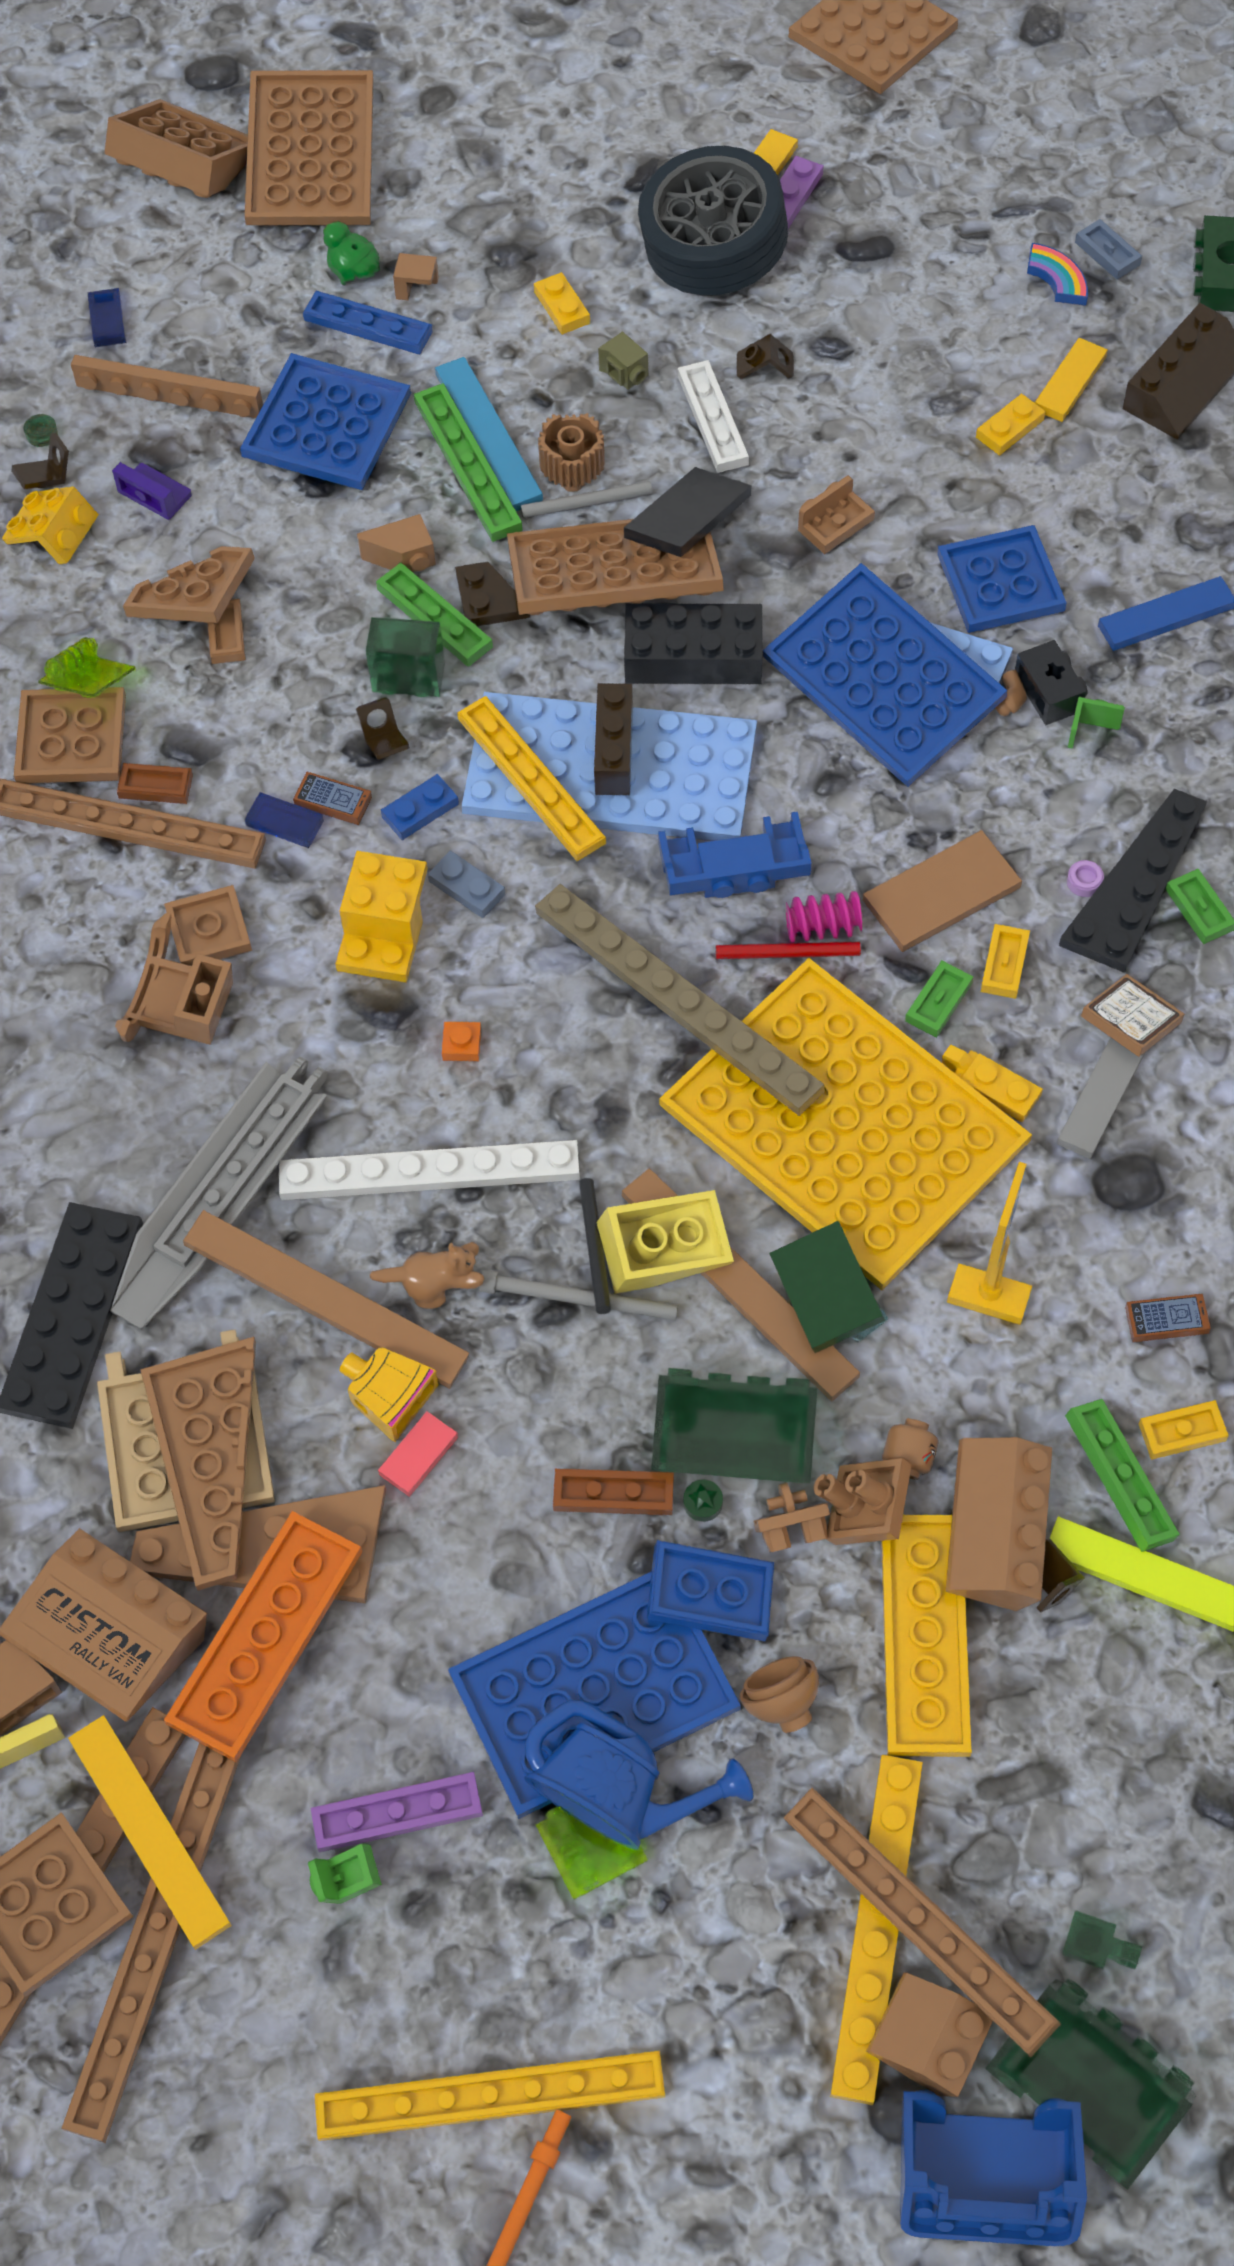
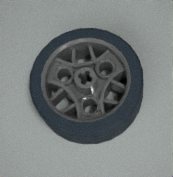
[638,145,788,295]

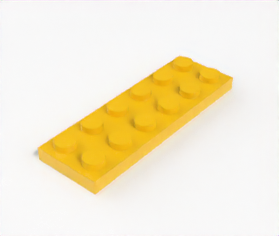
[881,1515,972,1757]

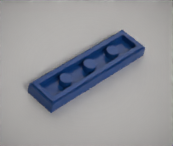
[303,290,433,355]
[1098,576,1234,651]

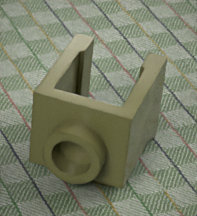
[598,331,649,390]

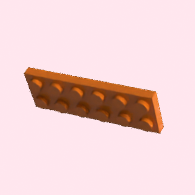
[164,1511,363,1763]

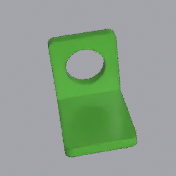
[1068,697,1125,749]

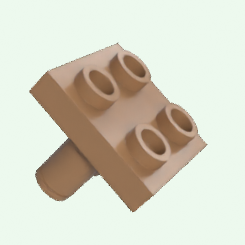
[814,1458,912,1545]

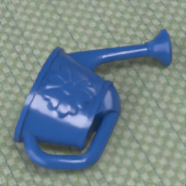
[524,1700,754,1850]

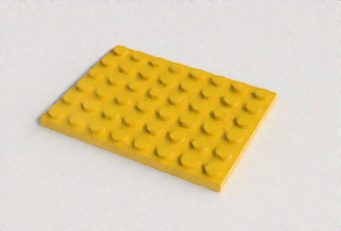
[659,958,1032,1291]

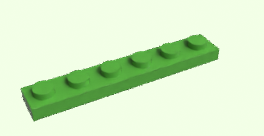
[414,383,523,542]

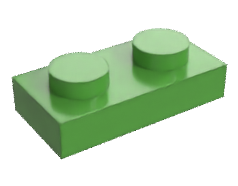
[1166,868,1234,945]
[905,960,974,1038]

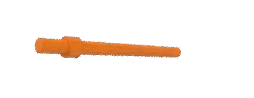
[486,2109,572,2266]

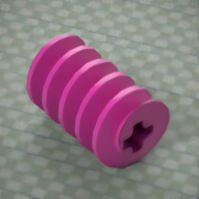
[786,891,862,943]

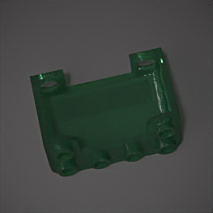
[651,1368,818,1484]
[985,1978,1196,2190]

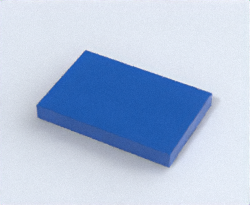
[647,1540,774,1641]

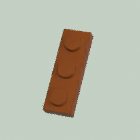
[553,1468,674,1515]

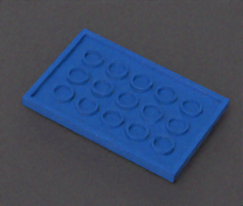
[762,563,1008,787]
[448,1571,741,1819]

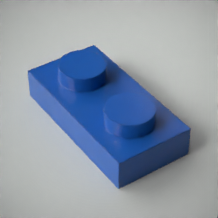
[381,774,459,840]

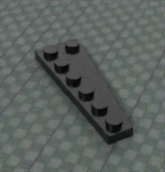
[1059,788,1207,973]

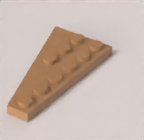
[140,1336,256,1591]
[130,1485,386,1604]

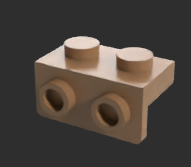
[798,475,875,554]

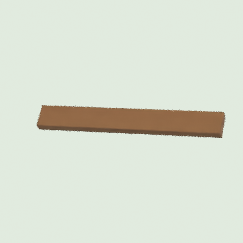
[0,779,266,869]
[622,1168,860,1402]
[183,1210,469,1389]
[784,1788,1061,2057]

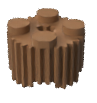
[538,413,605,492]

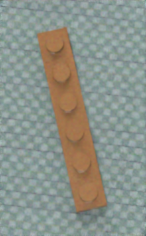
[71,355,263,418]

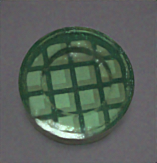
[23,414,58,447]

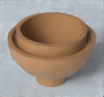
[739,1656,819,1733]

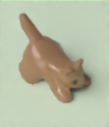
[370,1242,484,1309]

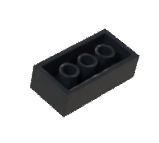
[624,603,762,684]

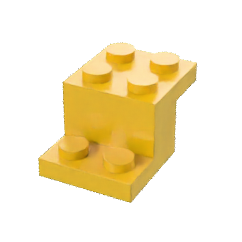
[335,851,428,983]

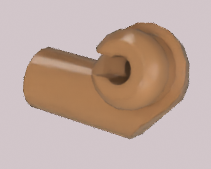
[996,670,1027,717]

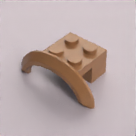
[115,912,233,1045]

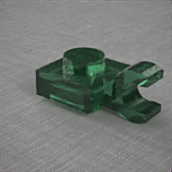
[1062,1910,1142,1969]

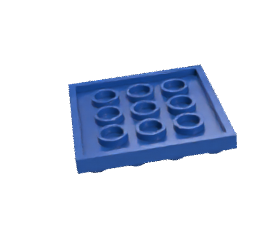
[240,353,411,490]

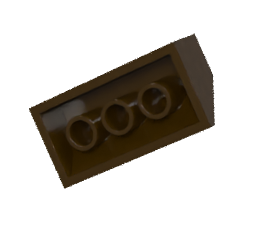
[1123,303,1234,439]

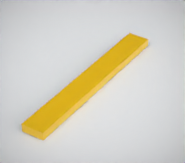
[315,2050,665,2141]

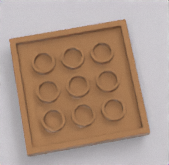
[788,0,958,94]

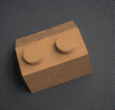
[866,1972,993,2097]

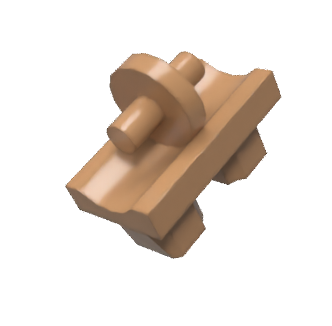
[753,1482,830,1552]

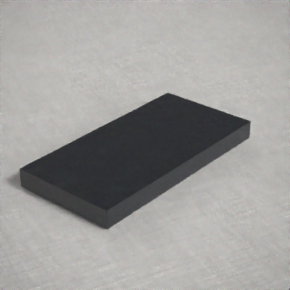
[624,467,752,557]

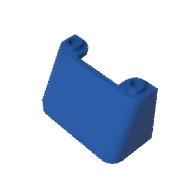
[900,2090,1087,2246]

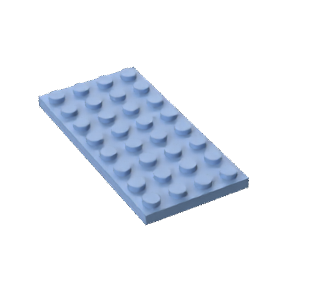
[462,692,757,841]

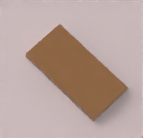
[863,830,1022,952]

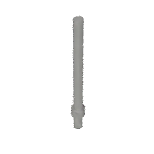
[475,1269,678,1320]

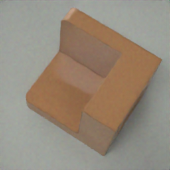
[393,253,439,301]

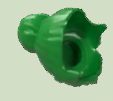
[323,221,380,286]

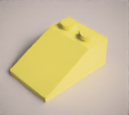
[597,1190,734,1294]

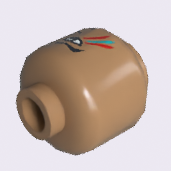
[882,1418,939,1480]

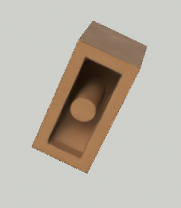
[357,514,436,572]

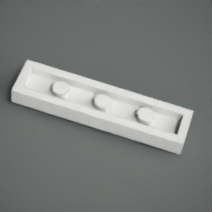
[678,360,749,473]

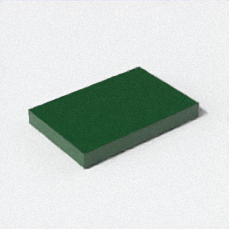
[769,1221,885,1353]

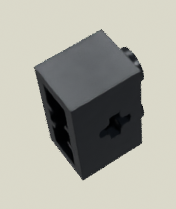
[1015,640,1088,726]

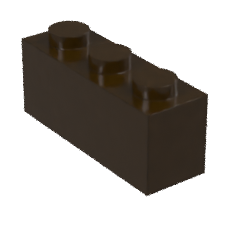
[594,683,633,795]

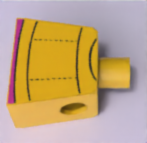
[339,1347,438,1442]

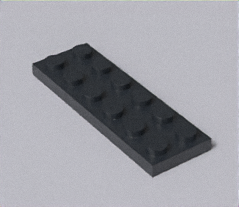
[0,1202,143,1429]

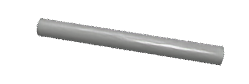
[521,481,652,518]

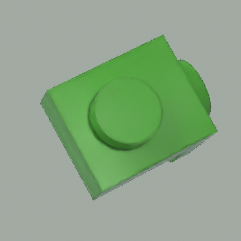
[308,1844,382,1904]

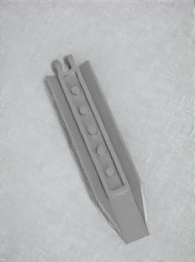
[110,1056,328,1330]

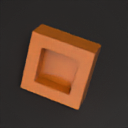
[442,1022,481,1061]

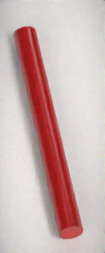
[716,941,861,959]

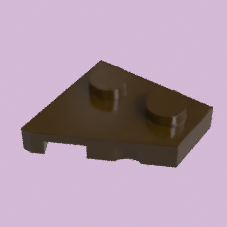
[455,562,530,626]

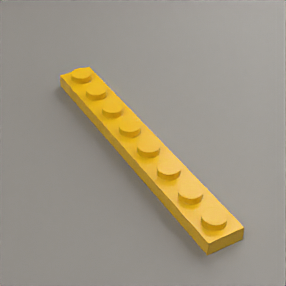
[830,1755,923,2105]

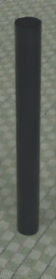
[579,1178,611,1314]

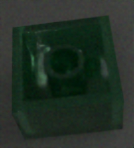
[366,617,445,697]

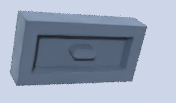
[1075,219,1142,280]
[428,850,506,918]

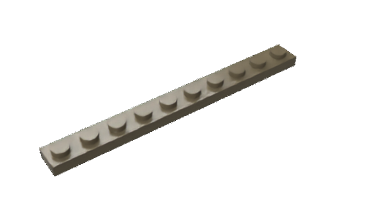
[535,884,825,1116]

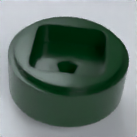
[683,1479,723,1522]

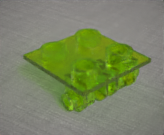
[38,637,135,698]
[535,1807,648,1900]

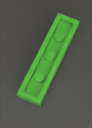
[376,562,493,667]
[1065,1399,1180,1552]

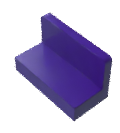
[112,462,192,520]

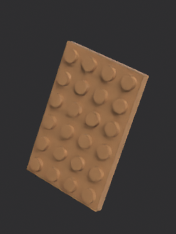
[245,70,374,225]
[507,519,724,615]

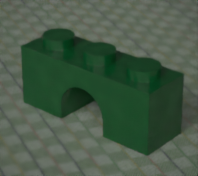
[1193,215,1234,312]

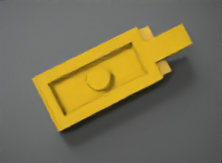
[942,1044,1043,1122]

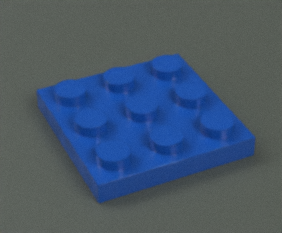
[937,525,1067,633]

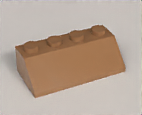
[946,1437,1052,1611]

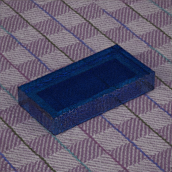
[87,288,126,348]
[244,792,324,848]

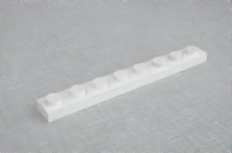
[279,1140,580,1200]

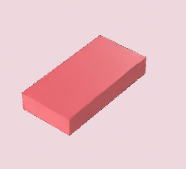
[378,1411,458,1497]

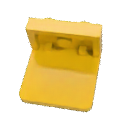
[2,486,99,564]

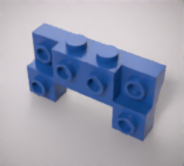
[658,812,812,898]

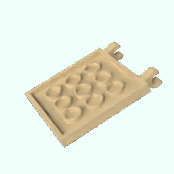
[97,1329,275,1533]

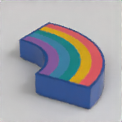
[1027,243,1088,305]

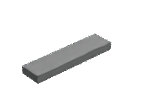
[1057,1037,1146,1159]

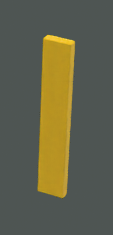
[457,696,606,861]
[68,1715,232,1950]

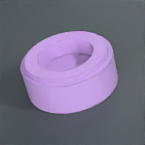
[1067,860,1104,897]

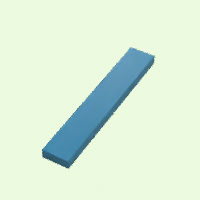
[435,357,543,511]

